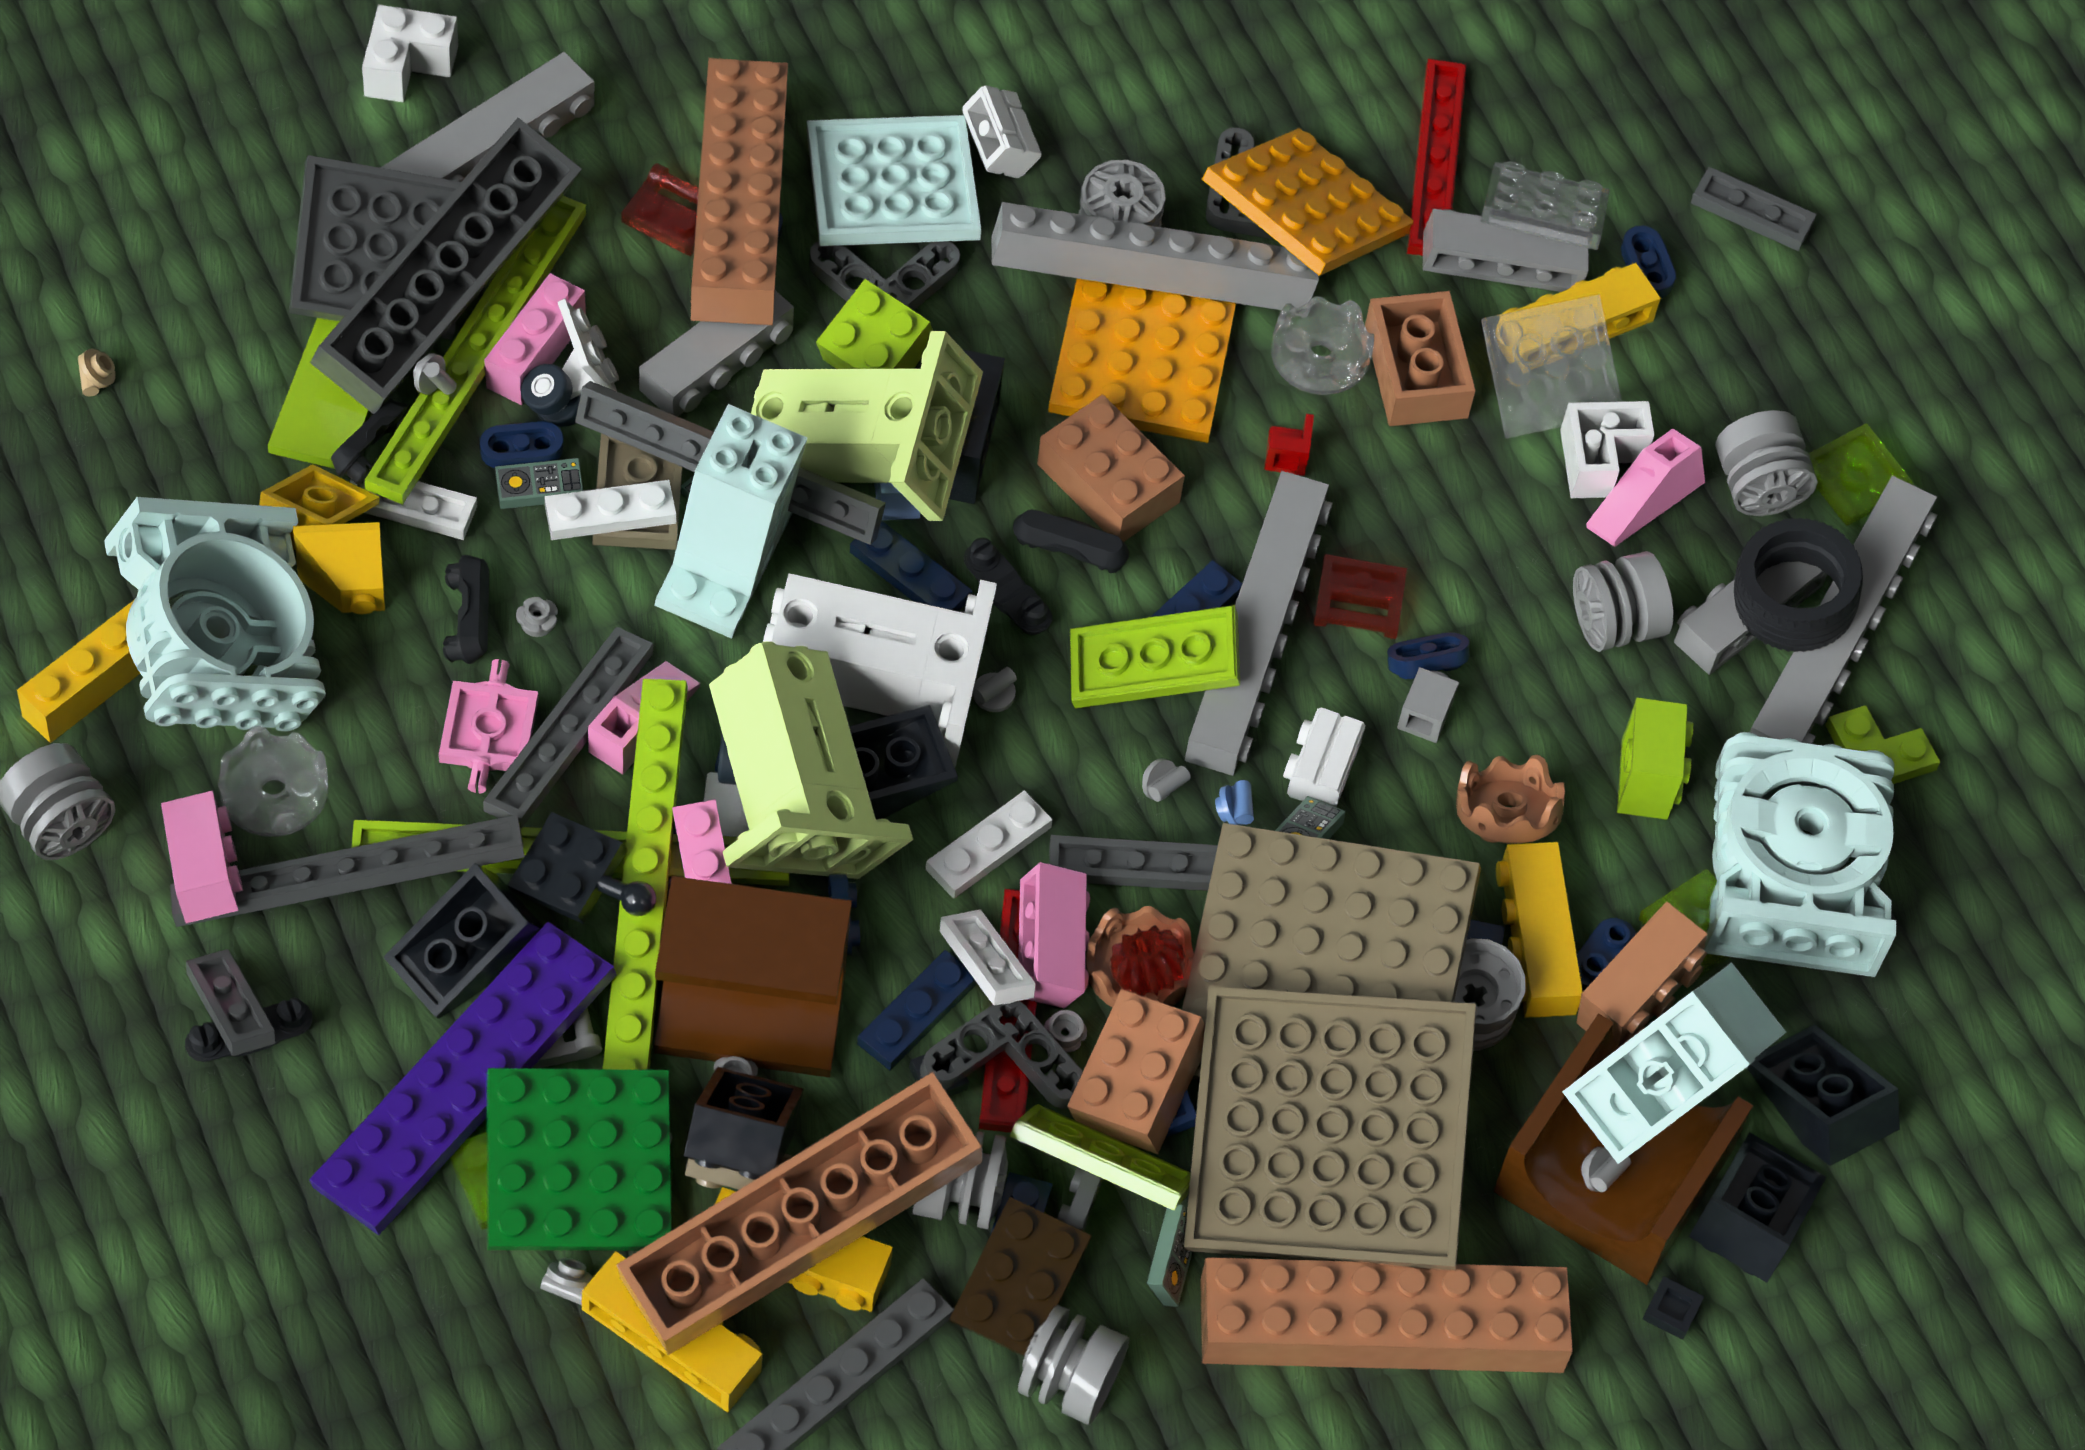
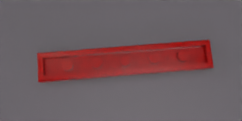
[1407,59,1466,256]
[979,889,1037,1133]

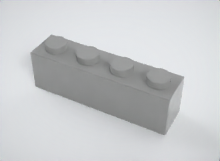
[1423,208,1588,292]
[639,290,794,417]
[1674,562,1827,675]

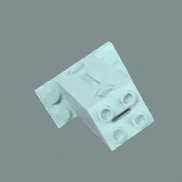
[654,404,807,639]
[1563,962,1786,1163]

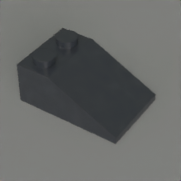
[849,705,958,820]
[383,863,543,1019]
[1746,1024,1900,1166]
[1689,1132,1827,1283]

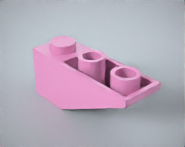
[1586,429,1705,547]
[588,661,700,774]

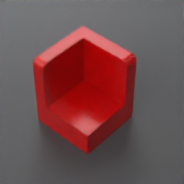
[1264,413,1314,476]

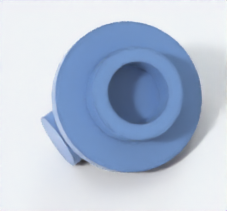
[1215,780,1254,826]

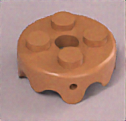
[1456,755,1565,844]
[1086,906,1194,1008]

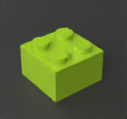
[816,279,933,369]
[1617,698,1693,820]

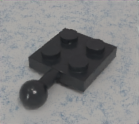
[507,813,656,924]

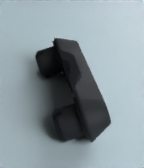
[331,400,410,484]
[1013,509,1129,573]
[964,538,1052,635]
[443,555,489,664]
[185,998,312,1062]

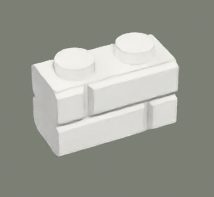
[962,85,1041,178]
[1283,707,1366,807]

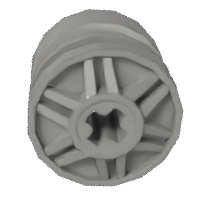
[1078,160,1166,227]
[1715,410,1818,516]
[1573,551,1673,652]
[0,743,116,860]
[1454,938,1525,1051]
[913,1131,1009,1230]
[1018,1305,1130,1425]

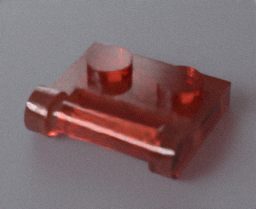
[621,163,699,257]
[1313,554,1407,639]

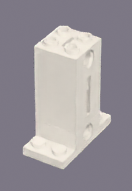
[763,573,997,768]

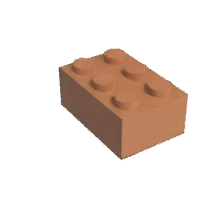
[1365,291,1475,426]
[1037,394,1185,542]
[1576,901,1707,1048]
[1067,989,1205,1154]

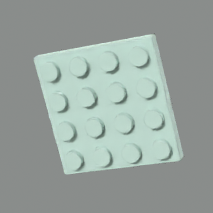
[807,115,981,246]

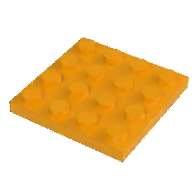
[1202,128,1413,276]
[1048,278,1236,443]

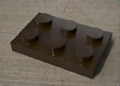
[950,1197,1092,1357]

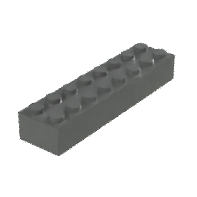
[310,117,582,414]

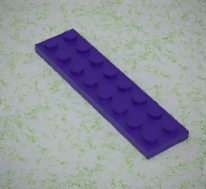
[309,922,617,1235]

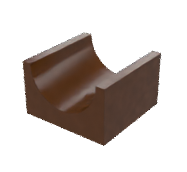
[654,876,852,1078]
[1493,1013,1753,1285]

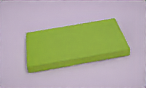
[268,318,371,469]
[1070,605,1240,708]
[1010,1104,1191,1211]

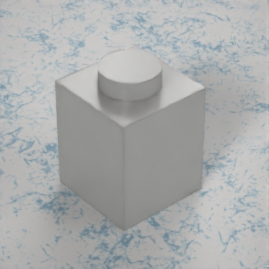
[1397,667,1459,743]

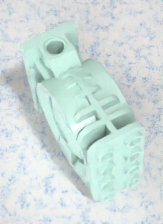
[104,497,326,731]
[1704,732,1896,977]

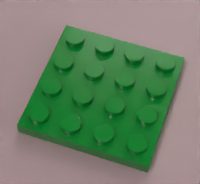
[486,1068,671,1251]

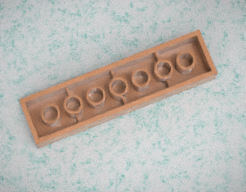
[691,58,788,325]
[616,1072,983,1355]
[1200,1258,1572,1373]

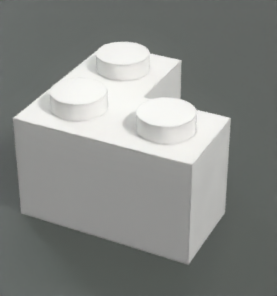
[362,5,458,102]
[1560,401,1654,498]

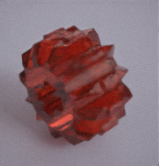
[1110,925,1186,997]

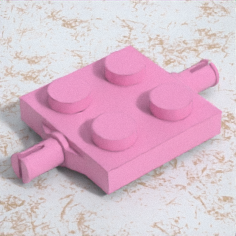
[439,659,539,793]

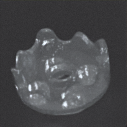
[1271,296,1374,395]
[218,726,329,837]

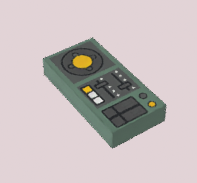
[495,458,583,509]
[1275,796,1345,839]
[1147,1205,1193,1307]

